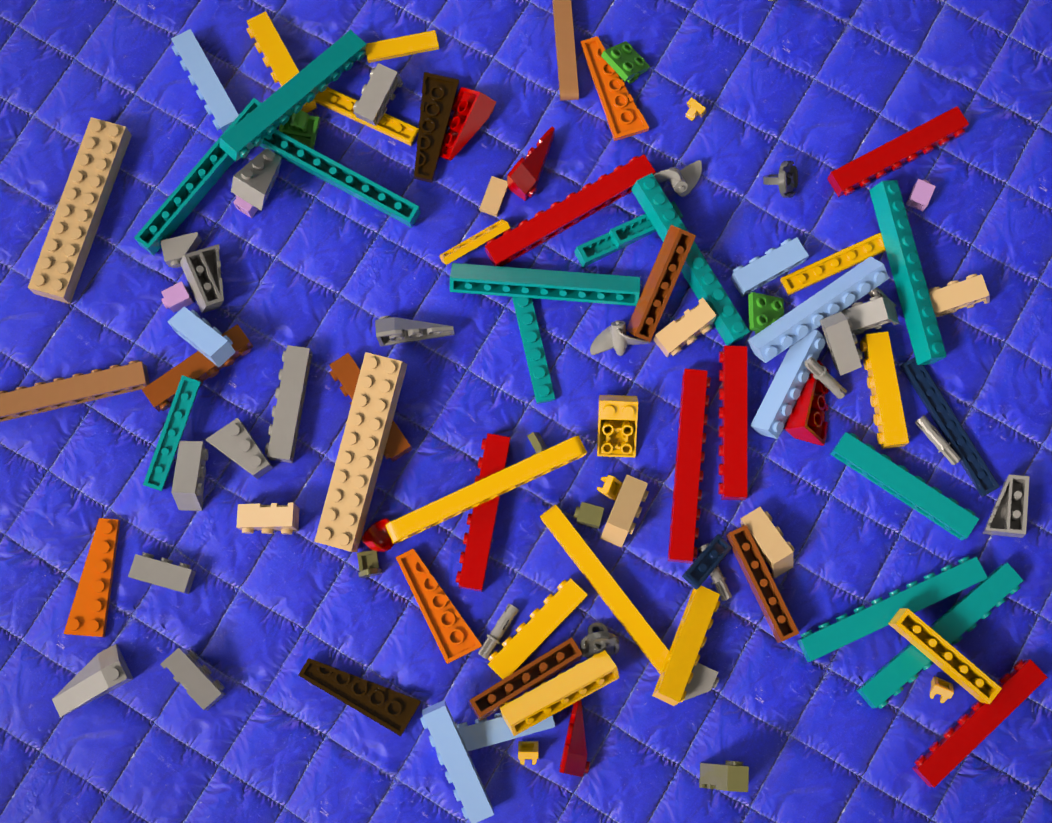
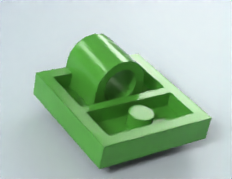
[601,41,650,84]
[279,110,320,150]
[748,292,784,335]

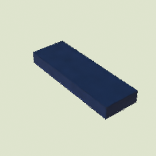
[682,535,732,589]

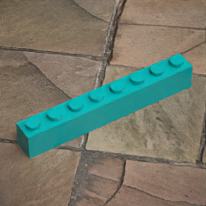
[830,432,979,541]

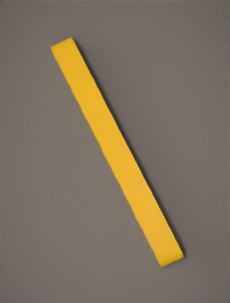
[385,436,587,544]
[540,505,669,674]

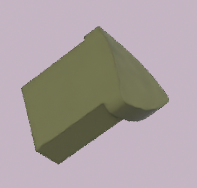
[527,432,548,456]
[357,550,382,578]

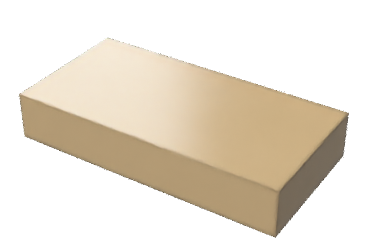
[479,176,508,217]

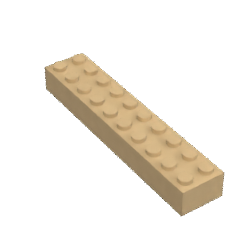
[28,117,132,304]
[314,352,408,552]

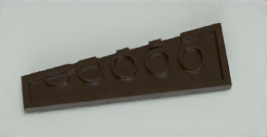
[414,72,459,183]
[298,658,421,736]

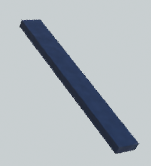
[900,357,1000,497]

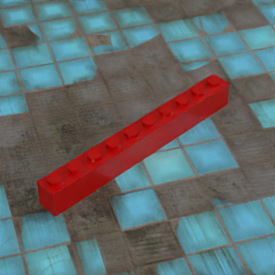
[485,154,656,267]
[668,369,711,564]

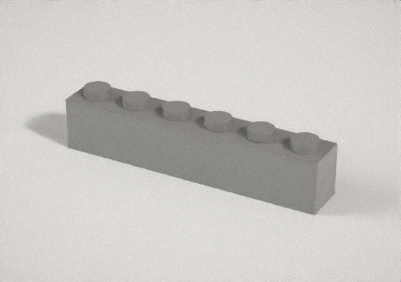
[265,345,312,463]

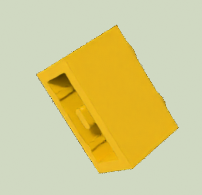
[597,395,638,458]

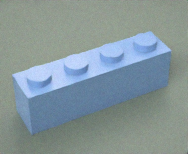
[730,237,809,297]
[168,307,236,367]

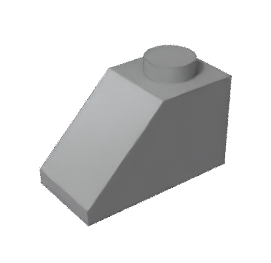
[160,232,202,268]
[683,663,719,701]

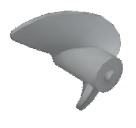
[654,160,702,197]
[590,320,650,356]

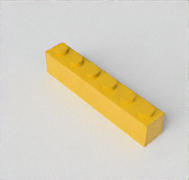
[246,11,317,113]
[860,331,909,449]
[488,578,588,680]
[652,585,720,706]
[888,608,1002,704]
[500,650,619,736]

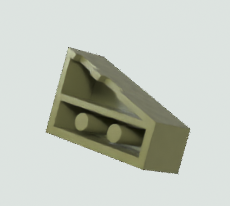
[699,760,749,792]

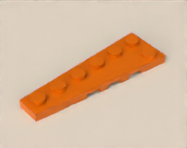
[580,36,649,141]
[64,518,120,637]
[396,549,482,664]

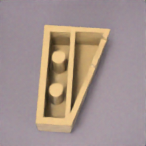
[928,274,990,317]
[654,298,717,358]
[600,475,649,548]
[236,502,299,535]
[740,507,795,579]

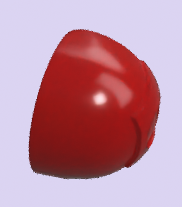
[362,519,394,552]

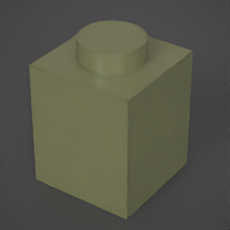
[574,502,604,529]

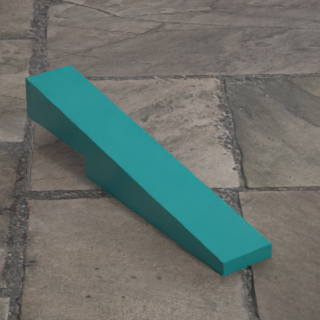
[574,201,683,268]

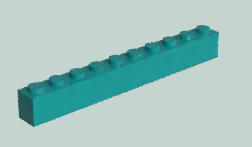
[220,30,367,162]
[134,98,261,256]
[259,130,421,228]
[631,173,750,346]
[869,180,947,366]
[450,263,640,306]
[797,556,988,662]
[857,562,1024,709]

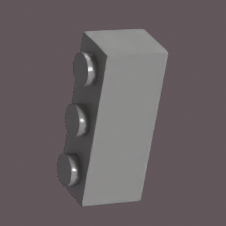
[820,312,863,376]
[128,552,196,594]

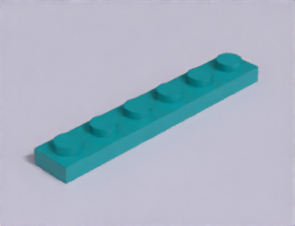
[512,297,555,404]
[143,375,201,491]

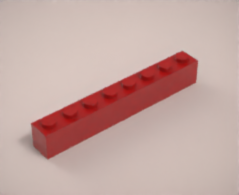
[827,106,969,197]
[718,346,747,500]
[456,433,511,592]
[912,659,1048,788]

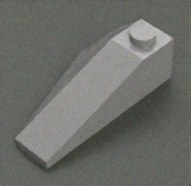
[375,316,455,347]
[52,644,133,717]

